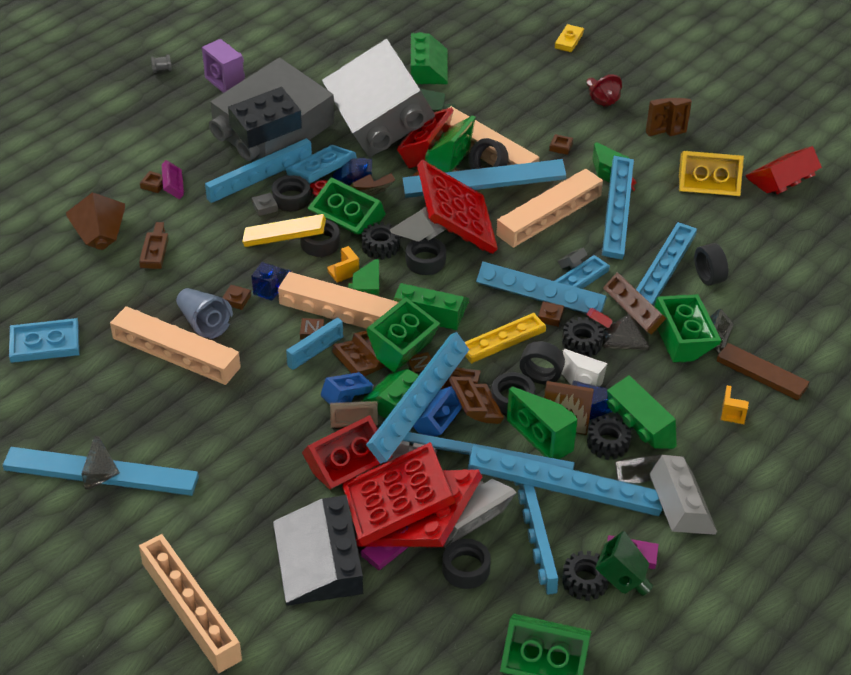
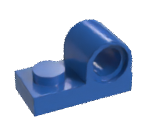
[321,372,374,405]

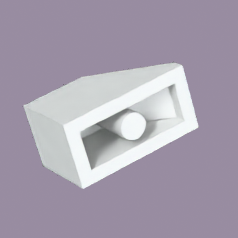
[562,349,607,394]

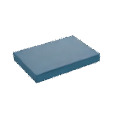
[286,145,357,183]
[9,318,79,363]

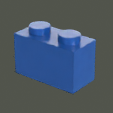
[413,387,462,437]

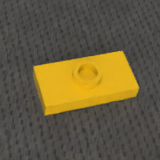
[555,24,584,52]

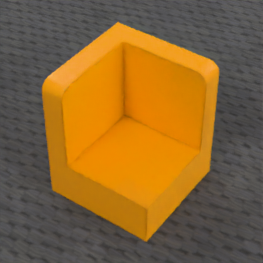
[327,246,359,283]
[721,385,749,424]

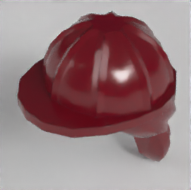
[587,74,622,107]

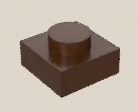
[222,285,251,310]
[538,301,564,327]

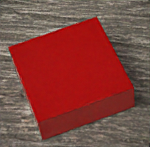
[587,308,613,328]

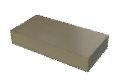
[330,401,378,428]

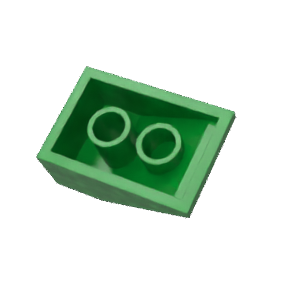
[507,387,578,459]

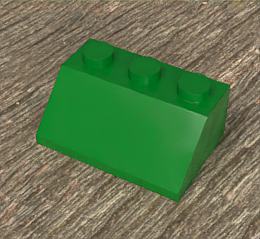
[411,32,448,84]
[425,115,476,173]
[308,178,386,235]
[394,283,469,330]
[654,294,722,363]
[366,297,440,373]
[607,375,677,449]
[500,614,592,675]

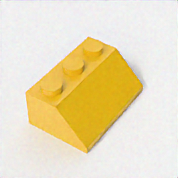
[679,151,744,196]

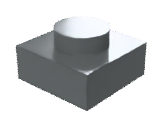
[252,193,278,216]
[557,247,588,269]

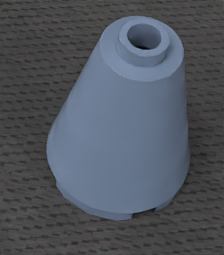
[176,288,233,339]

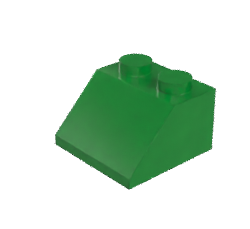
[361,369,419,419]

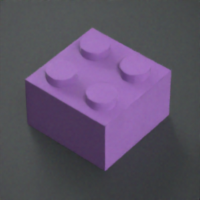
[202,39,245,93]

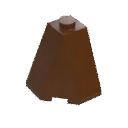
[66,192,125,250]

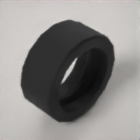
[469,138,509,169]
[272,175,311,212]
[300,220,340,257]
[406,237,446,275]
[694,243,729,286]
[519,341,565,384]
[491,372,536,415]
[442,539,491,589]

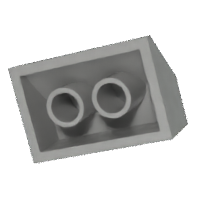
[390,207,446,241]
[650,455,717,535]
[444,479,516,548]

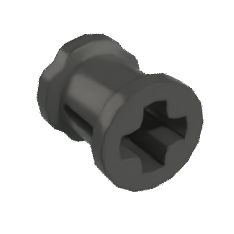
[151,54,172,73]

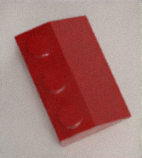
[397,107,454,168]
[746,146,822,194]
[302,415,393,489]

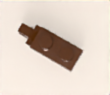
[139,222,169,269]

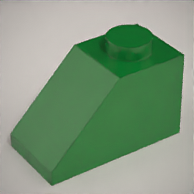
[592,142,629,183]
[348,259,379,296]

